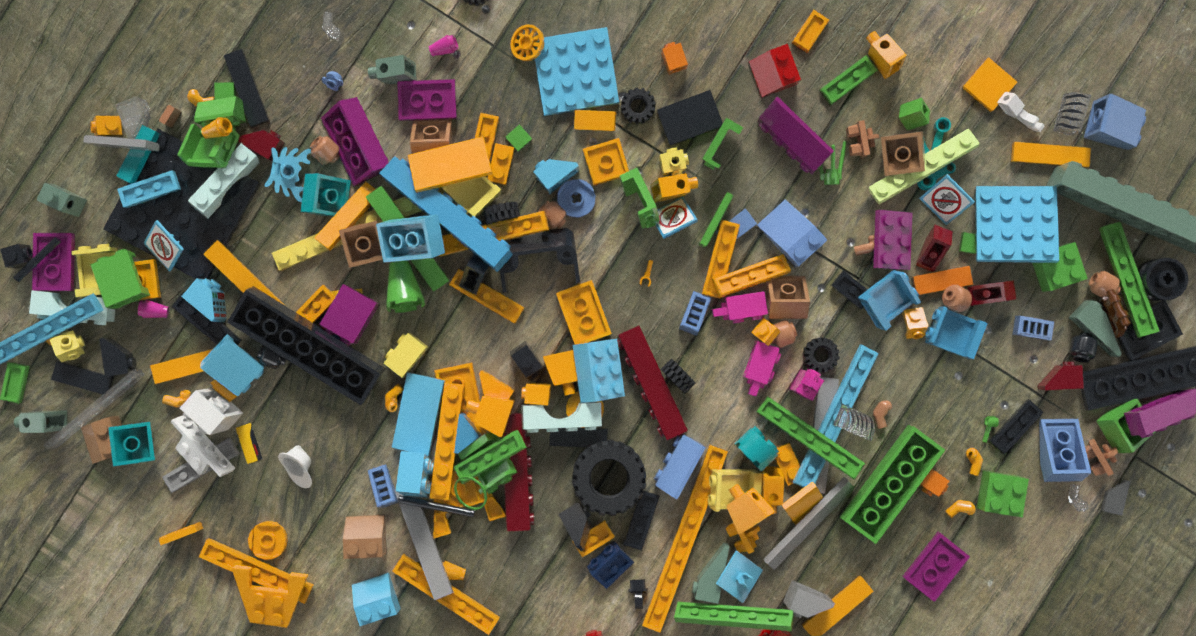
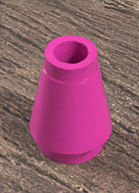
[429,34,459,57]
[138,299,169,318]

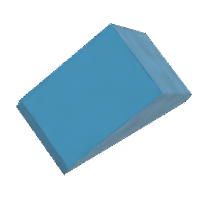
[454,413,481,454]

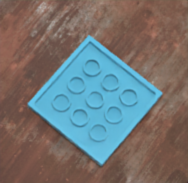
[534,27,619,116]
[975,186,1059,263]

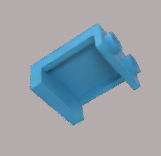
[858,270,921,331]
[925,306,988,359]

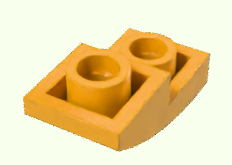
[574,110,616,131]

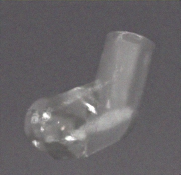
[322,12,341,39]
[1068,484,1089,512]

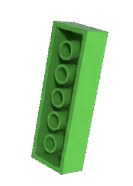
[840,425,945,544]

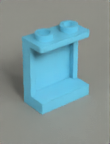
[200,334,264,397]

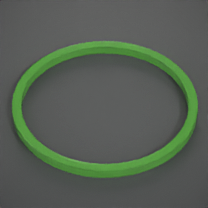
[454,476,487,510]

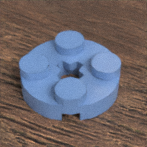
[557,179,595,218]

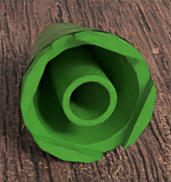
[386,260,425,313]

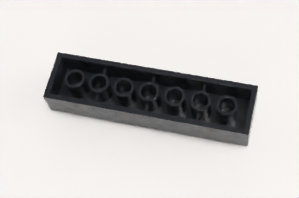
[227,286,386,405]

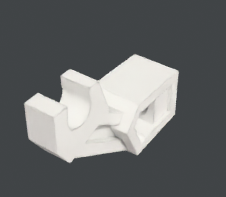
[997,92,1045,132]

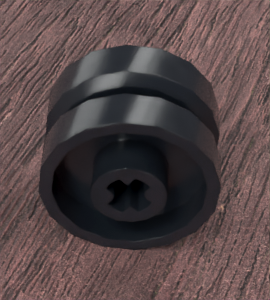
[1137,258,1189,301]

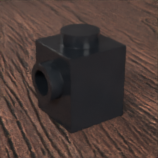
[0,244,33,269]

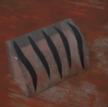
[1053,92,1091,136]
[833,404,875,441]

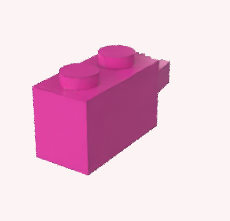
[712,291,768,323]
[743,341,781,397]
[789,368,825,401]

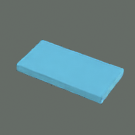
[392,372,445,456]

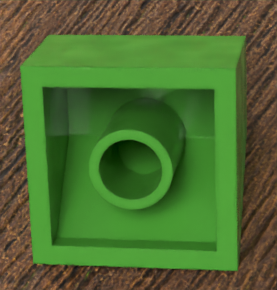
[1096,399,1155,453]

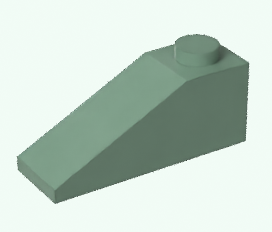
[1069,300,1121,357]
[691,542,729,604]

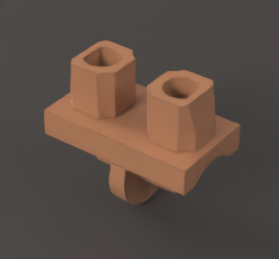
[846,120,879,158]
[1085,439,1119,476]

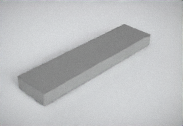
[83,135,159,151]
[162,438,240,493]

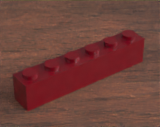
[617,325,688,440]
[503,413,535,531]

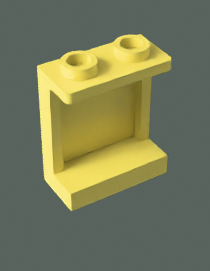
[441,176,501,218]
[72,244,118,298]
[708,469,762,512]

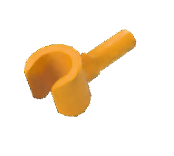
[640,260,653,287]

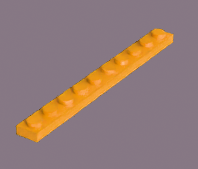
[642,444,728,632]

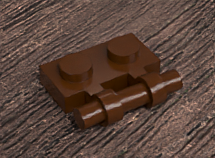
[1100,289,1131,338]

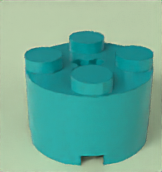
[734,426,779,472]

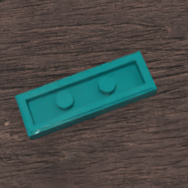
[116,125,160,184]

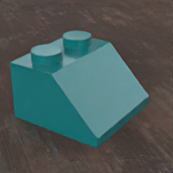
[301,173,351,217]
[108,422,155,467]

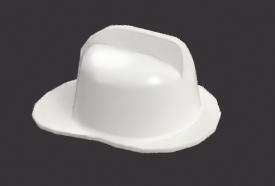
[278,445,312,488]

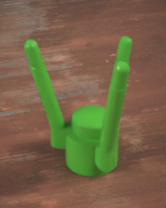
[819,141,847,185]

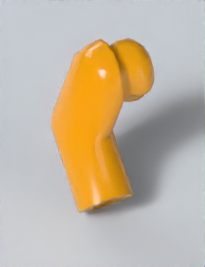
[187,89,215,107]
[385,383,404,412]
[162,390,191,408]
[966,448,983,476]
[945,500,976,518]

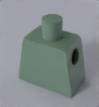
[368,55,417,84]
[37,183,87,217]
[14,410,68,433]

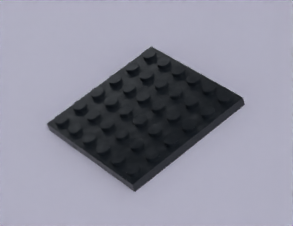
[103,128,261,280]

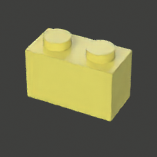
[384,333,428,378]

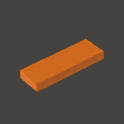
[912,266,973,295]

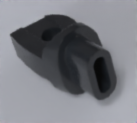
[628,579,648,609]

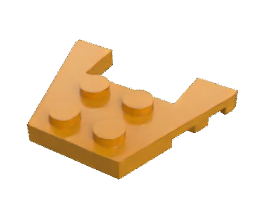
[433,471,506,539]
[232,564,308,628]

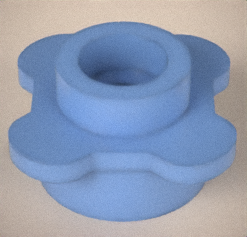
[322,71,344,91]

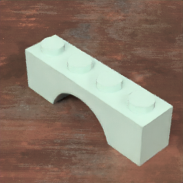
[188,143,260,219]
[29,291,115,325]
[521,402,602,433]

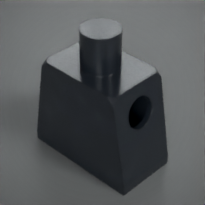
[459,254,491,295]
[510,341,546,381]

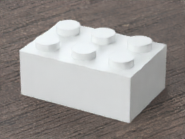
[180,388,243,435]

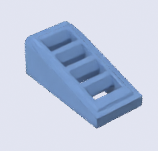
[679,291,711,335]
[1012,316,1054,341]
[368,464,398,508]

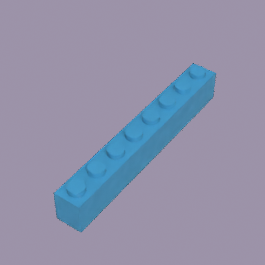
[379,156,513,272]

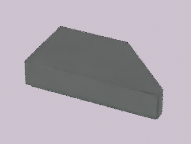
[1101,480,1131,516]

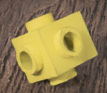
[659,148,689,176]
[50,330,85,362]

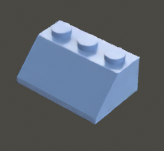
[654,433,706,499]

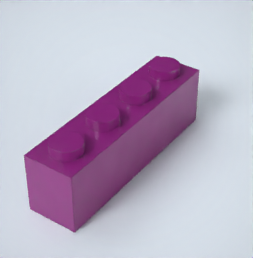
[1124,389,1196,438]

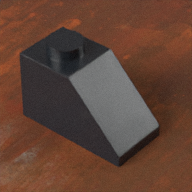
[99,338,137,377]
[559,502,592,551]

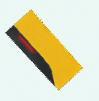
[236,423,263,464]

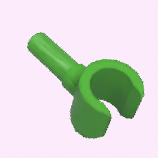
[982,416,999,443]

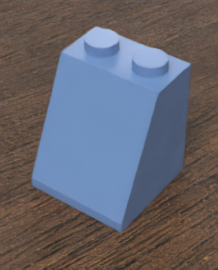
[1084,94,1146,150]

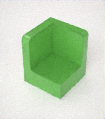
[899,98,930,130]

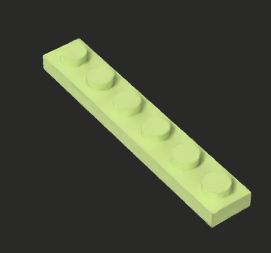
[868,129,980,205]

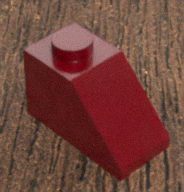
[237,130,285,162]
[916,225,953,272]
[967,280,1016,306]
[1037,361,1084,390]

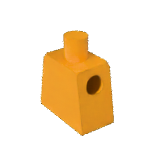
[866,31,907,79]
[650,173,698,203]
[543,350,578,396]
[466,396,515,437]
[759,466,784,514]
[726,484,775,534]

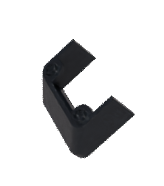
[500,228,581,294]

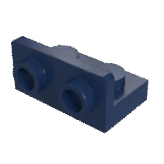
[587,541,634,589]

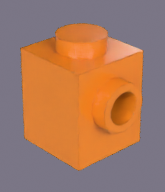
[920,469,949,497]

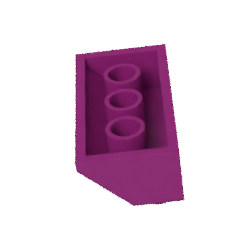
[321,97,389,186]
[757,97,834,174]

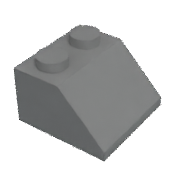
[783,580,835,618]

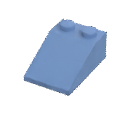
[757,199,827,267]
[1039,419,1091,482]

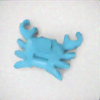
[264,147,311,203]

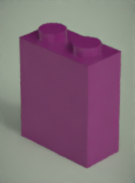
[320,284,380,345]

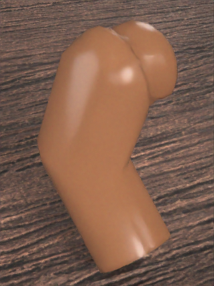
[854,235,875,256]
[873,400,892,429]

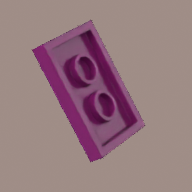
[397,79,457,121]
[873,210,913,270]
[32,233,75,291]
[902,532,970,602]

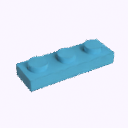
[117,170,181,208]

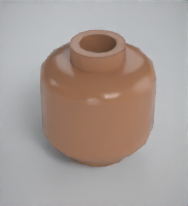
[310,136,339,165]
[538,201,566,230]
[1089,271,1121,298]
[942,285,972,312]
[771,320,798,348]

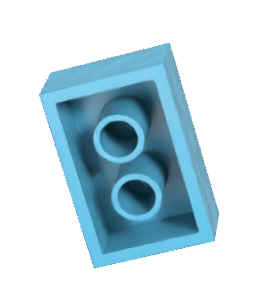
[376,214,445,262]
[573,339,625,403]
[396,451,434,498]

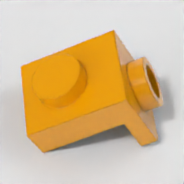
[90,116,122,136]
[902,307,928,339]
[751,317,781,346]

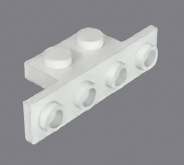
[171,415,235,477]

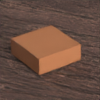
[159,105,181,128]

